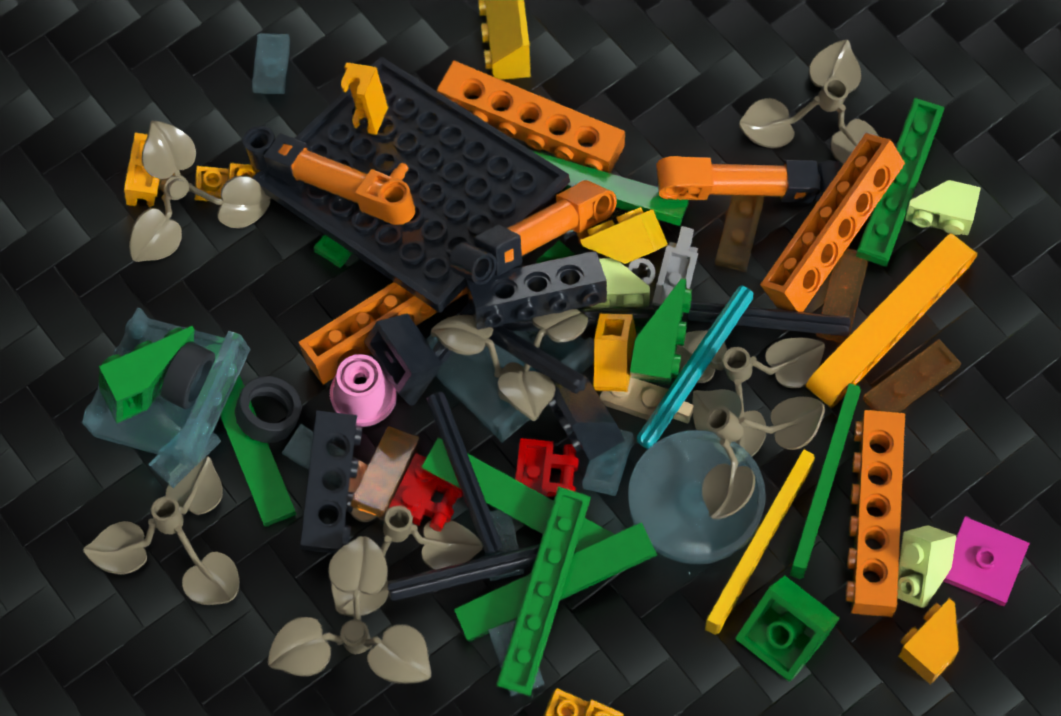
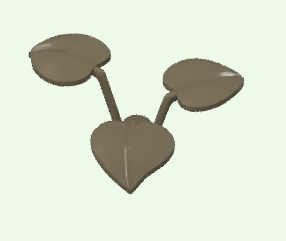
[739,40,878,165]
[129,121,270,262]
[431,309,588,421]
[676,331,825,463]
[692,389,825,519]
[83,456,240,605]
[331,461,483,617]
[269,536,431,683]

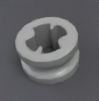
[626,258,655,285]

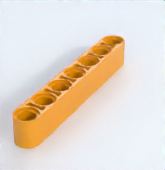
[806,233,977,408]

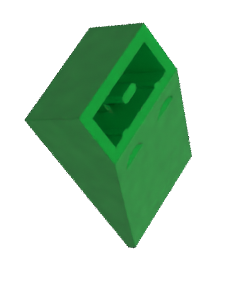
[630,278,692,386]
[99,326,195,424]

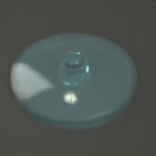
[628,430,766,564]

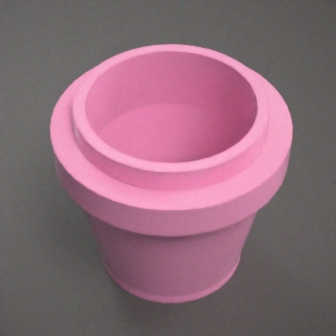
[330,354,397,427]

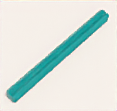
[637,285,754,449]

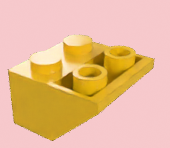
[580,207,668,264]

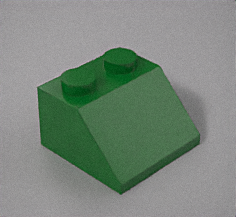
[735,576,840,682]

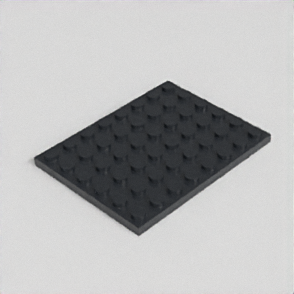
[253,57,570,313]

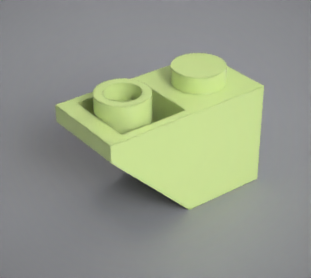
[905,180,981,235]
[584,258,650,309]
[897,525,956,608]

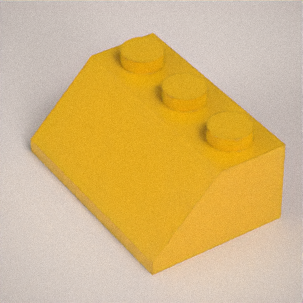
[478,0,530,80]

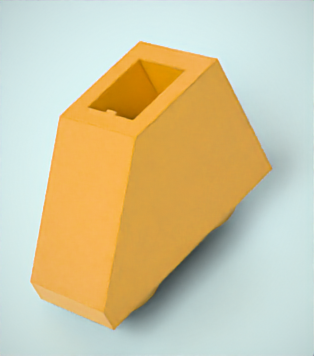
[594,313,637,392]
[899,598,959,685]

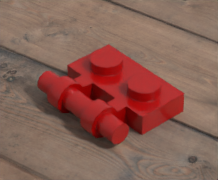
[515,438,579,497]
[389,453,463,532]

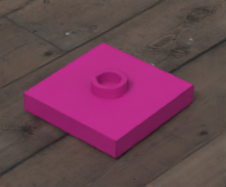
[943,517,1029,606]

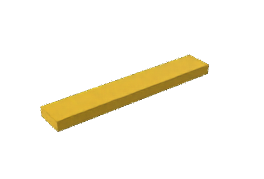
[705,450,815,635]

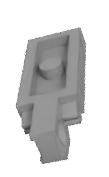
[651,226,698,316]

